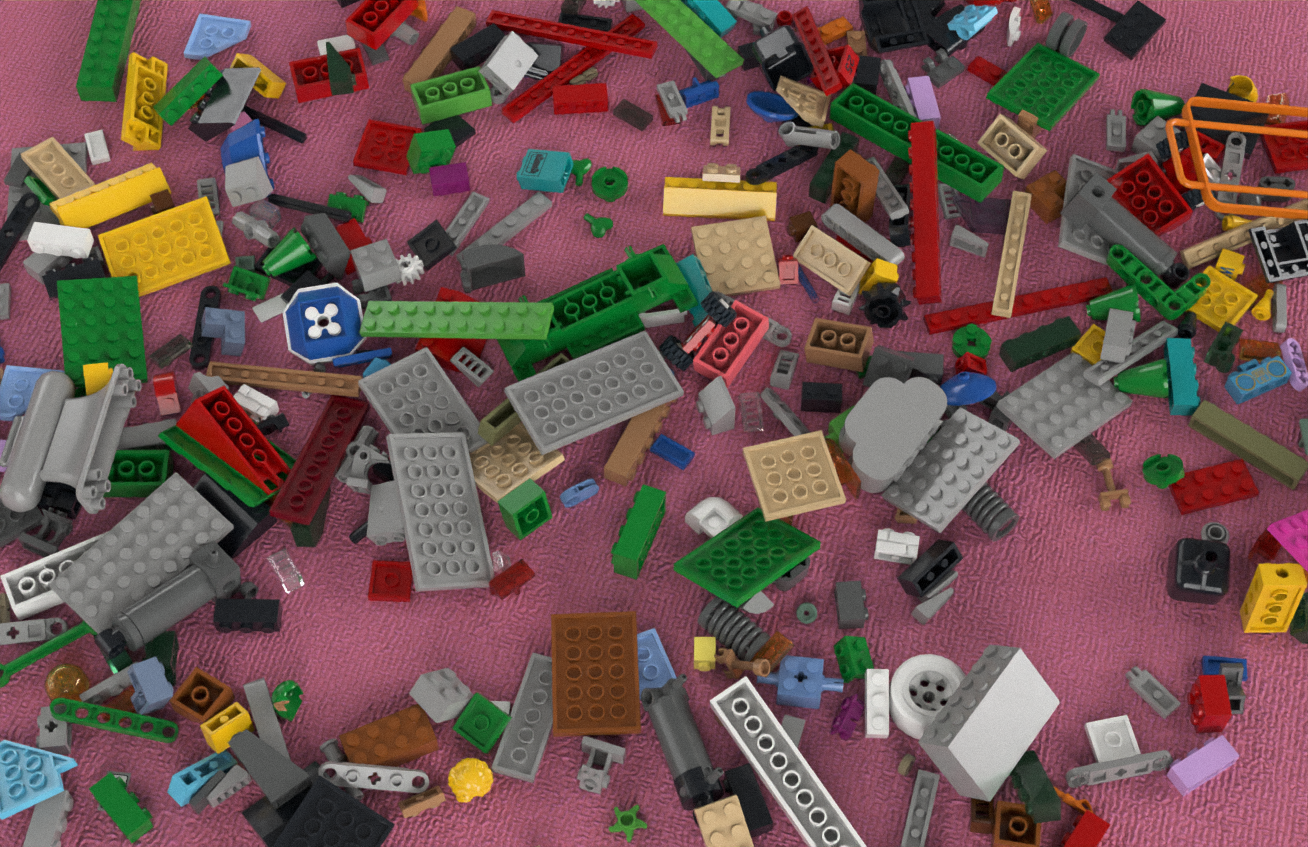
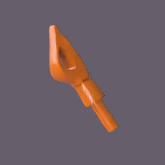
[1051,787,1094,815]

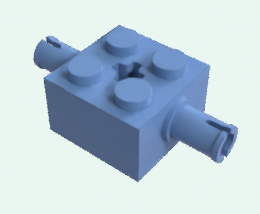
[756,655,844,709]

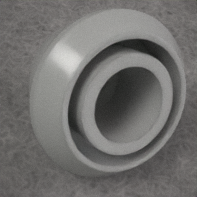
[1201,522,1230,544]

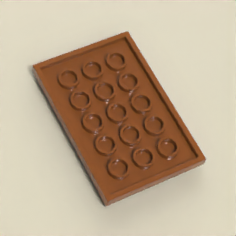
[551,611,641,737]

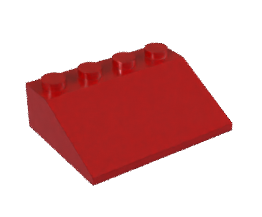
[1107,153,1193,236]
[415,287,487,373]

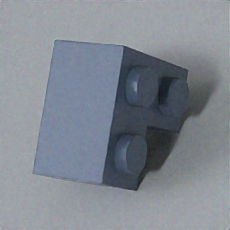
[201,307,245,356]
[127,657,173,715]

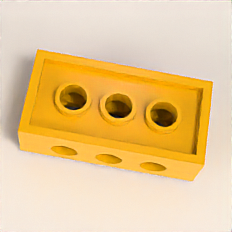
[1239,563,1307,633]

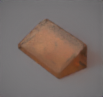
[1265,93,1289,125]
[1242,272,1284,302]
[1239,338,1281,362]

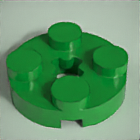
[591,167,628,203]
[952,324,992,359]
[1142,454,1185,489]

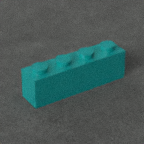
[681,0,737,38]
[676,254,718,328]
[1163,338,1201,416]

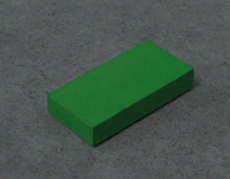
[24,176,58,206]

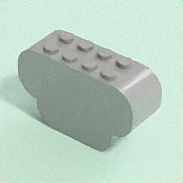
[839,377,947,493]

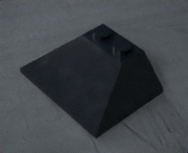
[859,0,930,54]
[1248,219,1308,283]

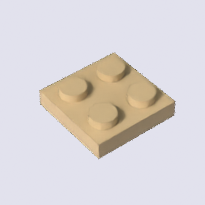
[702,163,741,183]

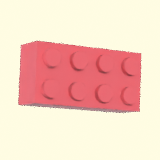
[693,300,769,388]

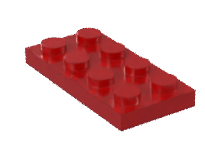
[1168,458,1259,515]

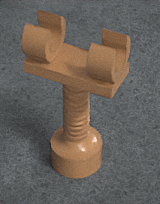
[1096,457,1131,511]
[714,648,770,679]

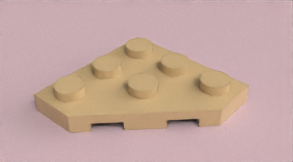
[776,76,831,127]

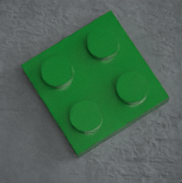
[452,692,512,754]

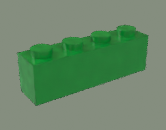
[153,56,223,126]

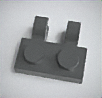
[921,48,965,89]
[351,279,392,309]

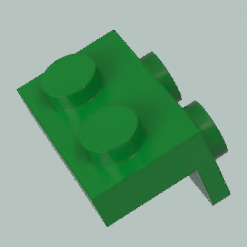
[327,192,370,223]
[223,266,271,302]
[833,636,874,683]

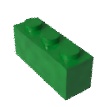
[89,772,154,844]

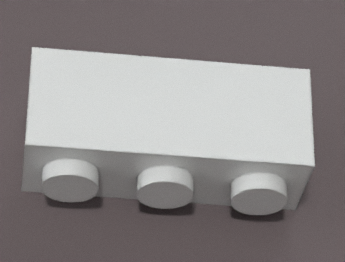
[27,222,94,259]
[865,669,889,738]

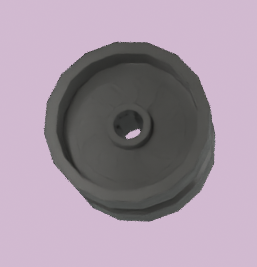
[1046,11,1088,58]

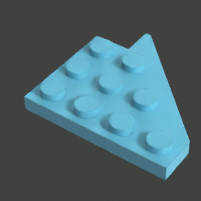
[0,740,78,820]

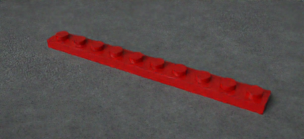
[486,10,658,59]
[501,14,645,123]
[923,277,1113,335]

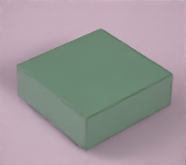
[235,255,256,273]

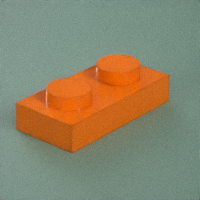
[818,16,853,45]

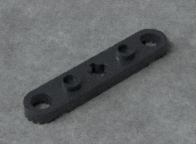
[746,145,818,185]
[0,192,40,271]
[189,286,221,371]

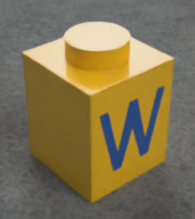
[1215,248,1246,281]

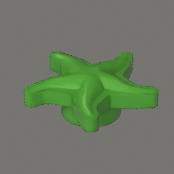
[609,805,647,843]

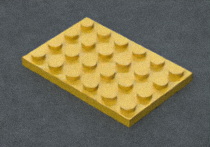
[98,196,231,297]

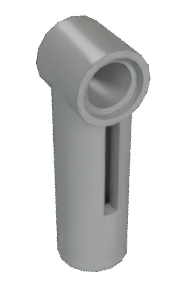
[778,121,840,149]

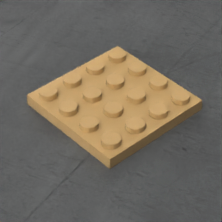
[691,216,780,296]
[469,422,565,503]
[743,430,846,522]

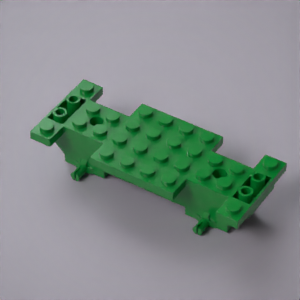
[496,244,698,382]

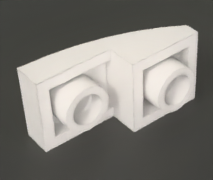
[1006,6,1022,47]

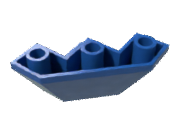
[220,119,274,198]

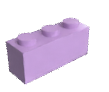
[904,76,941,129]
[1166,735,1240,796]

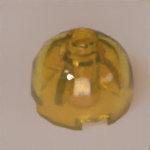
[44,663,90,706]

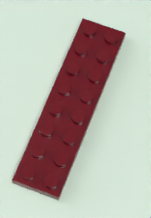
[269,395,370,525]

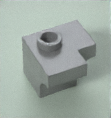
[188,372,229,403]

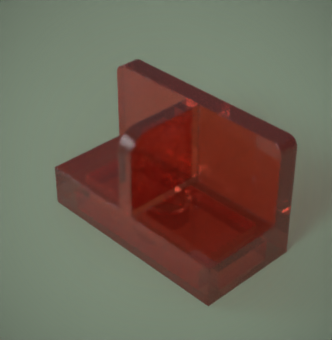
[1247,523,1283,561]
[488,559,535,600]

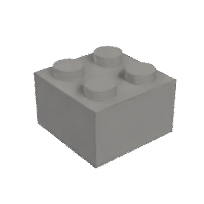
[1131,116,1181,169]
[350,239,402,292]
[409,668,474,723]

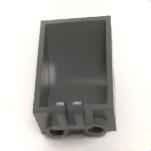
[459,244,525,294]

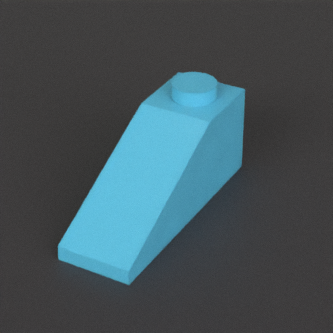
[167,750,238,807]

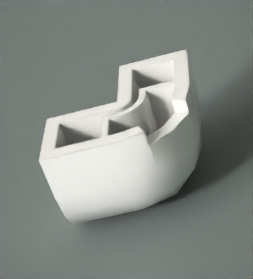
[685,497,743,538]

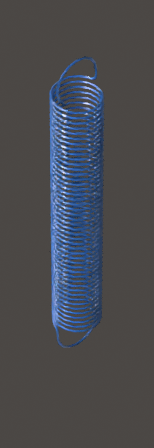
[798,264,819,303]

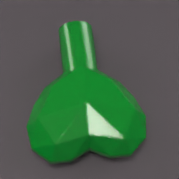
[571,158,592,186]
[584,213,613,238]

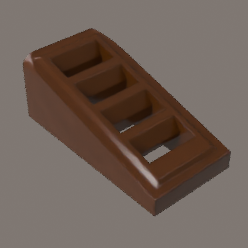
[970,797,994,834]

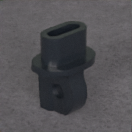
[256,413,289,435]

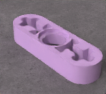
[1280,338,1308,391]

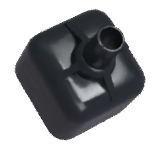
[752,25,813,91]
[1167,538,1230,605]

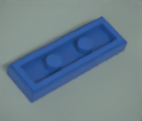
[332,347,393,369]

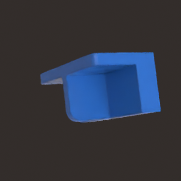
[679,77,719,108]

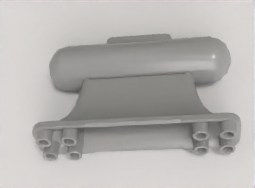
[0,364,142,514]

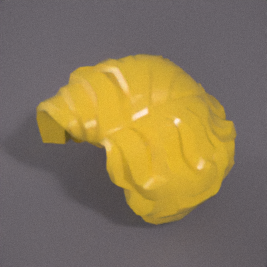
[448,758,494,803]

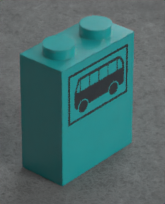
[517,149,574,193]

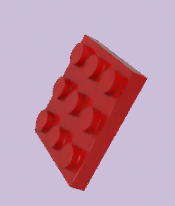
[353,119,422,175]
[1260,120,1308,174]

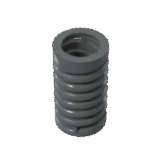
[962,482,1020,542]
[697,596,774,662]

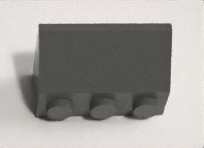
[301,213,351,280]

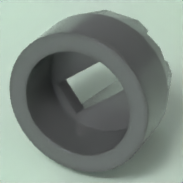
[240,582,259,599]

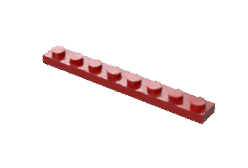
[792,6,843,96]

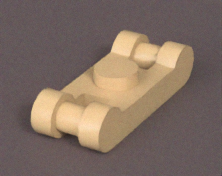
[710,106,731,146]

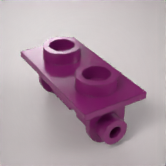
[830,694,865,740]

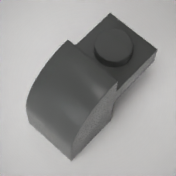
[979,391,1012,431]
[1218,663,1246,714]

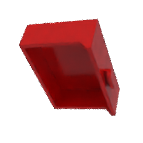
[335,218,372,275]

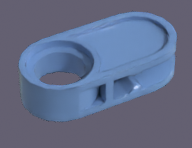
[560,478,599,508]

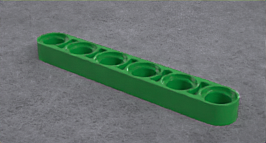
[50,698,179,743]

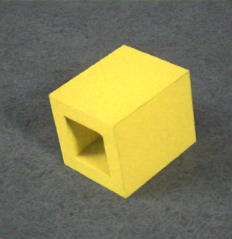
[694,637,716,671]

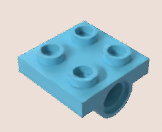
[947,5,998,40]

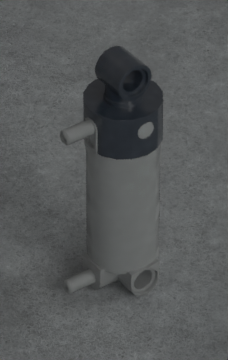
[641,674,724,826]

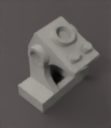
[347,444,391,494]
[577,736,626,794]

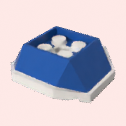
[283,283,367,366]

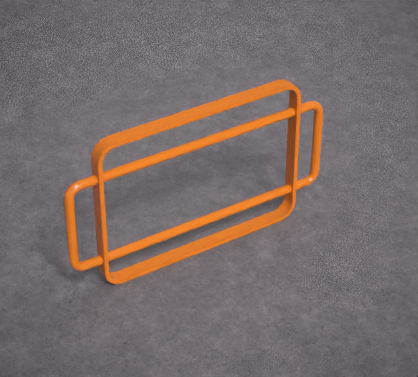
[1165,97,1308,220]

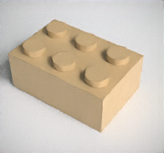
[977,114,1047,179]

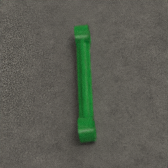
[0,621,98,688]

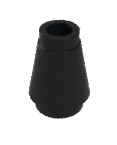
[1177,312,1197,339]

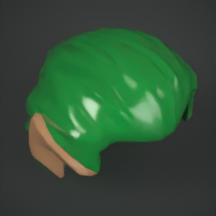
[271,680,304,722]

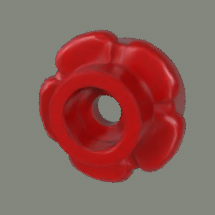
[776,10,793,26]

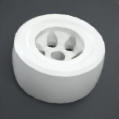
[889,654,966,740]

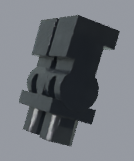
[37,482,82,520]

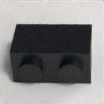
[852,55,881,95]
[801,382,842,413]

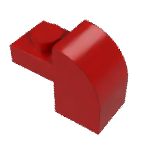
[153,371,181,416]

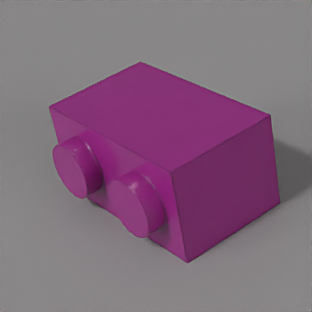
[429,162,470,196]

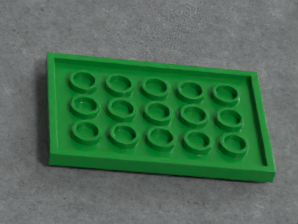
[986,43,1100,131]
[57,276,148,388]
[674,507,821,608]

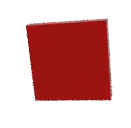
[368,560,413,602]

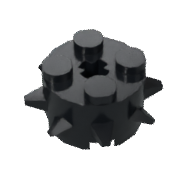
[859,283,911,328]

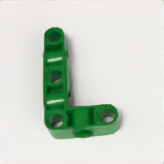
[1106,244,1211,320]

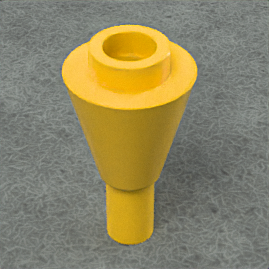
[1251,289,1274,321]

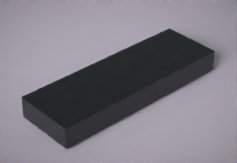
[558,12,612,32]

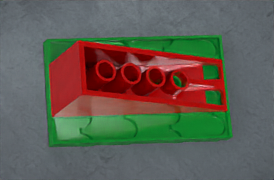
[158,385,296,508]

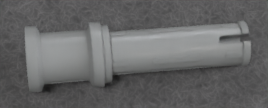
[319,739,364,801]

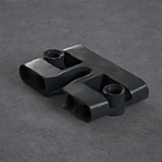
[915,0,985,57]

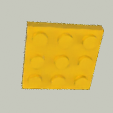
[1186,265,1258,337]

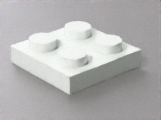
[1084,715,1141,763]

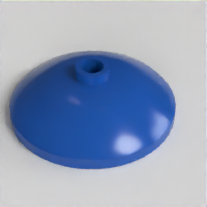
[746,91,799,123]
[940,372,996,406]

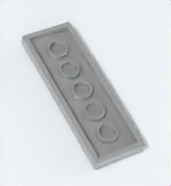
[491,652,553,783]

